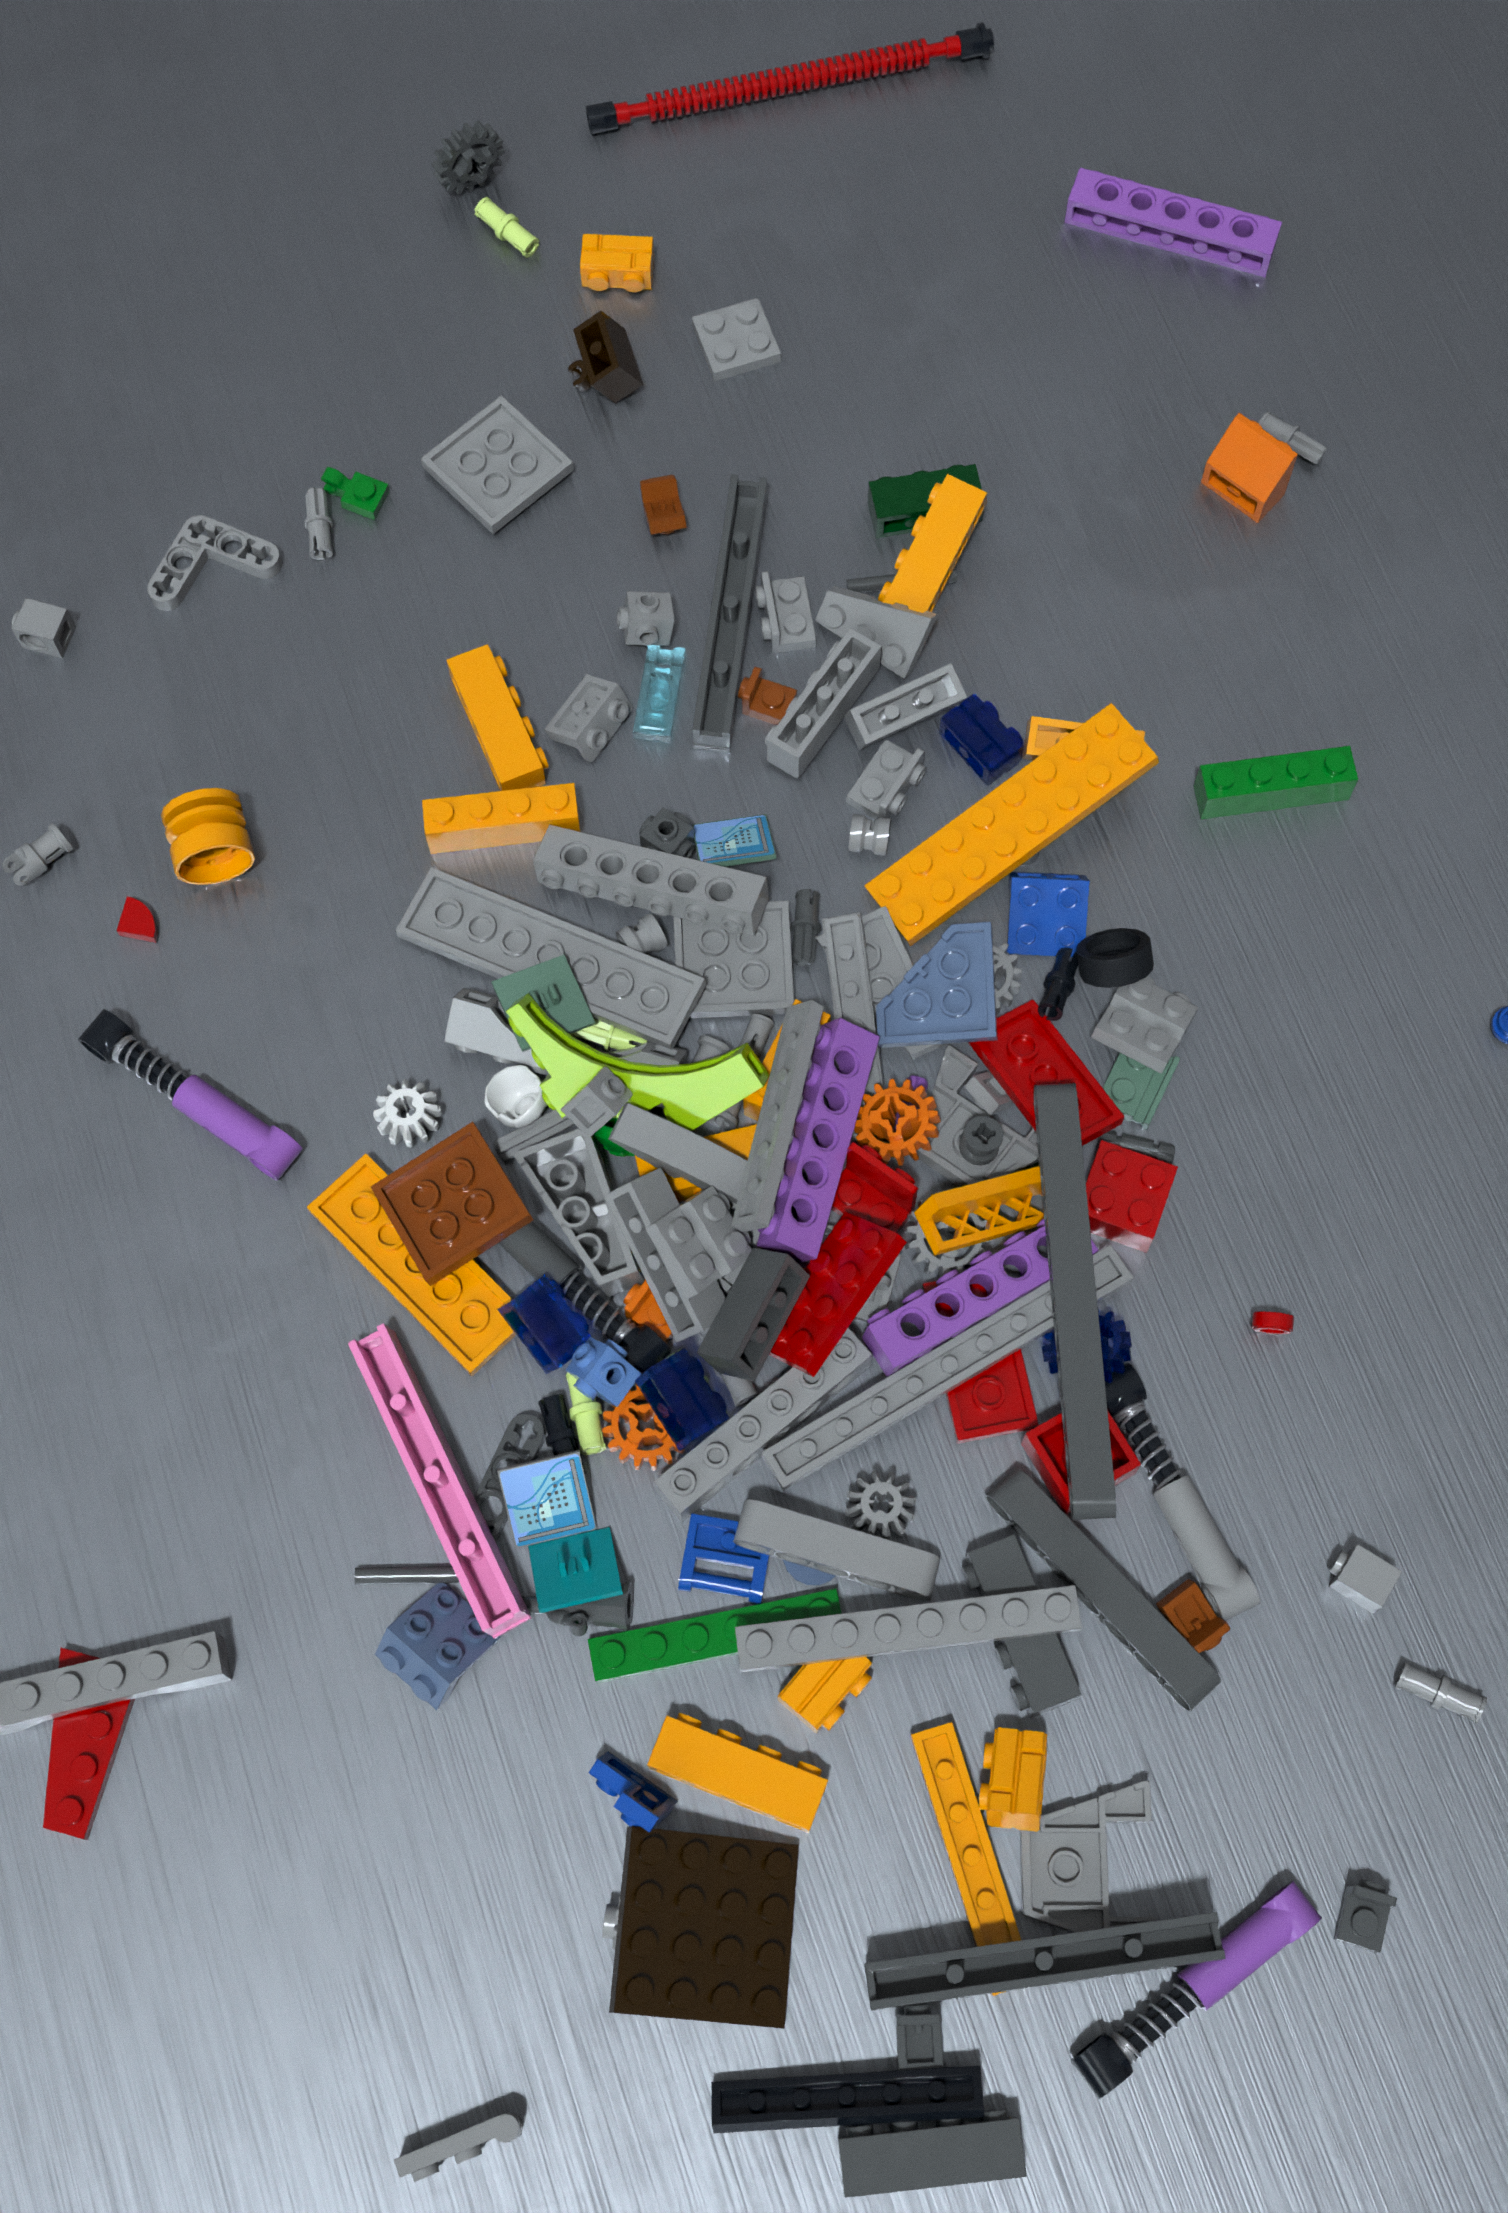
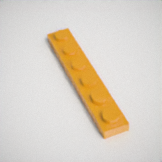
[910,1722,1021,1996]

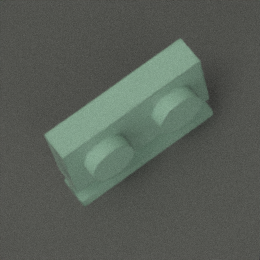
[1103,1053,1181,1129]

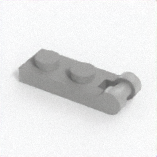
[394,2113,523,2182]

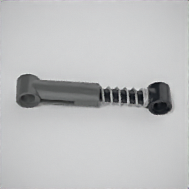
[498,1222,671,1381]

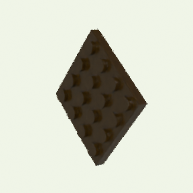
[609,1826,799,2029]

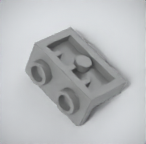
[755,571,816,654]
[544,674,633,762]
[846,739,927,820]

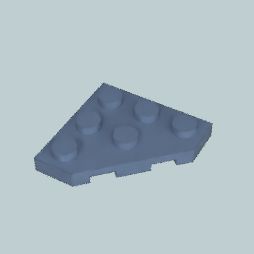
[876,922,998,1048]

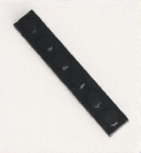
[711,2065,984,2134]

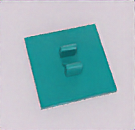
[528,1527,623,1613]

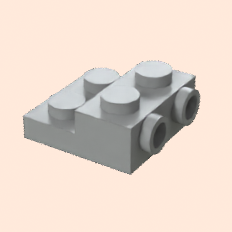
[1091,976,1199,1074]
[645,1185,752,1299]

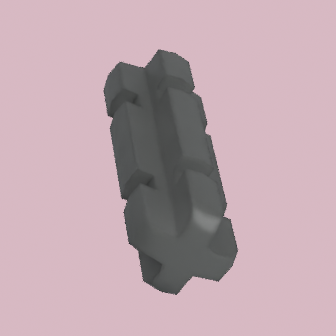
[1096,1131,1175,1164]

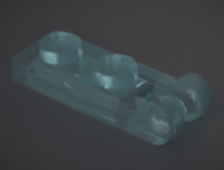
[633,644,686,743]

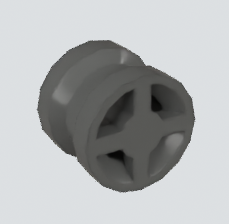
[959,1115,1004,1166]

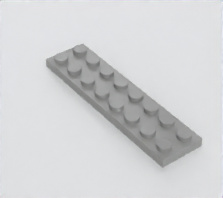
[395,867,706,1050]

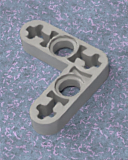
[147,515,282,611]

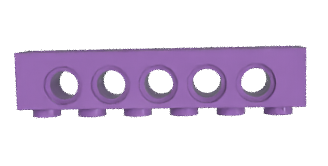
[1064,167,1282,277]
[756,1018,880,1263]
[862,1219,1099,1377]

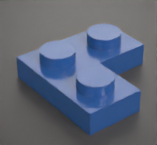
[589,1751,678,1833]

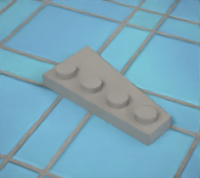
[815,906,947,1059]

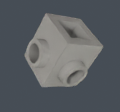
[617,591,675,646]

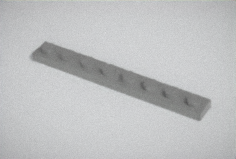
[735,1585,1082,1672]

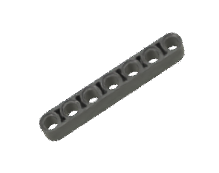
[985,1467,1221,1712]

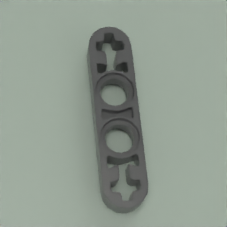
[474,1414,546,1544]

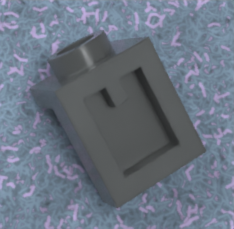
[1334,1880,1397,1953]

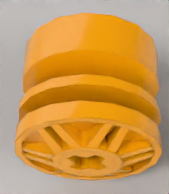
[161,788,255,885]

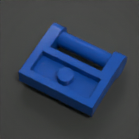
[678,1513,769,1604]

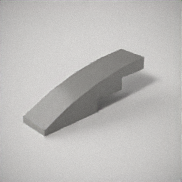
[608,1103,747,1204]

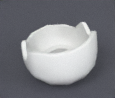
[484,1065,547,1128]

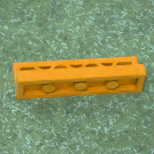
[914,1166,1044,1256]

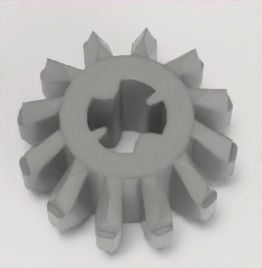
[845,1470,916,1540]

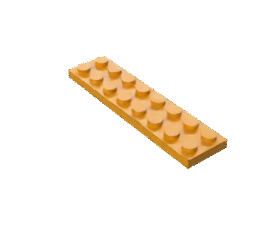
[864,703,1159,947]

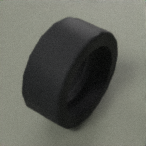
[1076,928,1154,988]

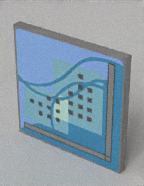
[497,1450,597,1549]

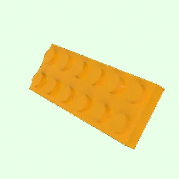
[307,1153,531,1376]

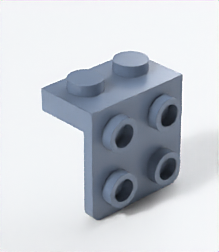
[375,1583,500,1710]

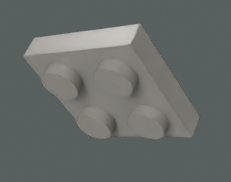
[691,298,781,382]

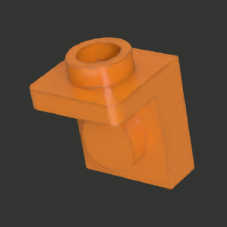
[623,1280,673,1344]

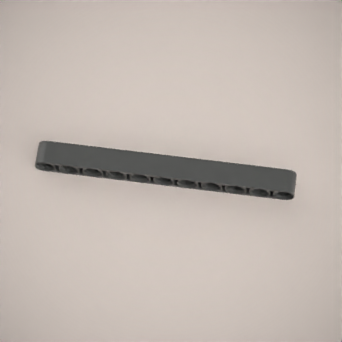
[1033,1083,1116,1520]

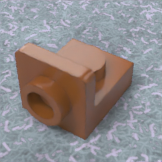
[738,666,797,725]

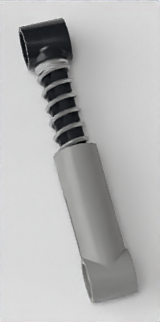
[1104,1363,1260,1621]

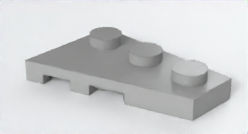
[815,586,938,679]

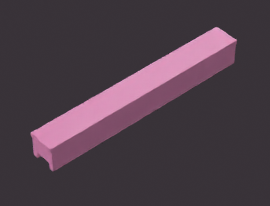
[348,1323,532,1639]

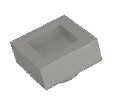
[964,1071,1013,1115]

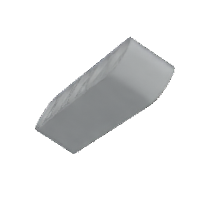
[733,1500,941,1601]

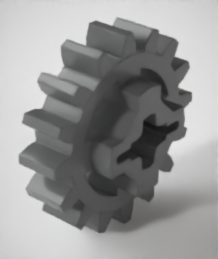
[431,121,505,194]

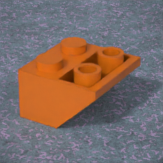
[1201,413,1298,523]

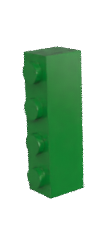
[1193,746,1358,820]

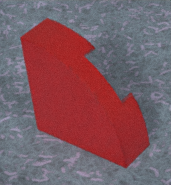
[116,896,158,943]

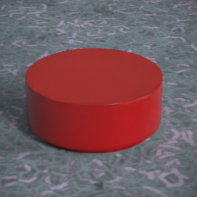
[1252,1311,1294,1335]

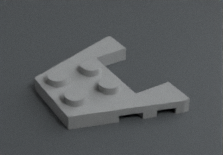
[917,1045,1039,1187]
[1020,1781,1156,1933]

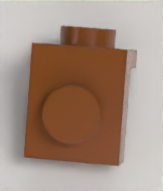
[640,475,687,535]
[1156,1579,1231,1653]

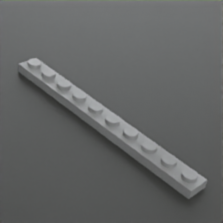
[762,1245,1133,1491]

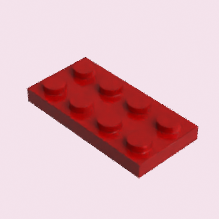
[968,999,1125,1146]
[769,1212,907,1377]
[922,1281,1039,1444]

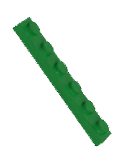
[588,1589,842,1683]

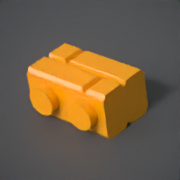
[580,234,654,293]
[777,1657,872,1734]
[979,1727,1047,1832]

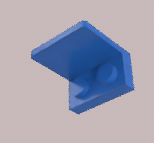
[1007,872,1090,957]

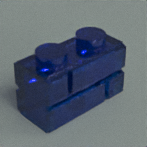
[939,694,1024,786]
[497,1274,592,1374]
[635,1348,730,1451]

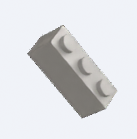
[843,663,967,750]

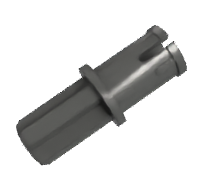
[790,889,821,966]

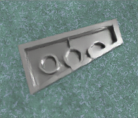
[512,1128,645,1297]

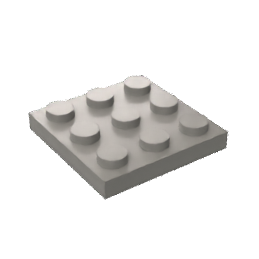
[420,395,574,534]
[673,901,794,1018]

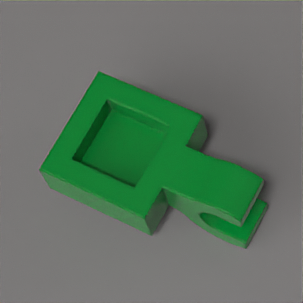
[321,467,390,521]

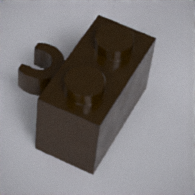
[568,310,643,403]

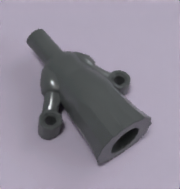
[522,1582,633,1636]

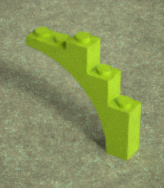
[506,993,770,1131]

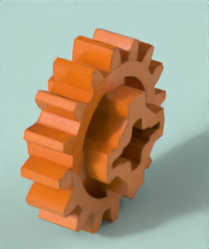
[854,1079,941,1166]
[602,1379,692,1471]

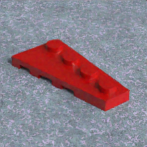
[43,1647,135,1840]

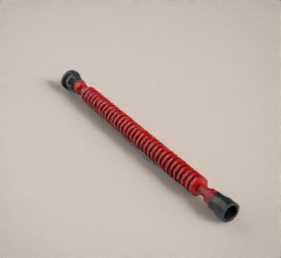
[586,22,994,135]

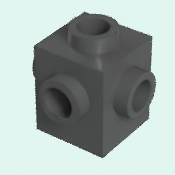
[639,807,695,858]

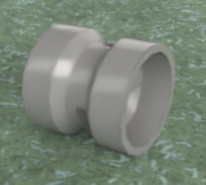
[848,814,891,856]
[615,913,668,954]

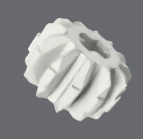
[373,1079,442,1148]

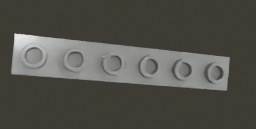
[533,824,769,936]
[654,1328,872,1522]

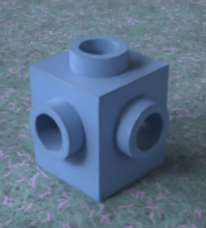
[566,1337,641,1407]

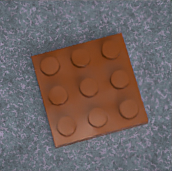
[371,1122,534,1286]

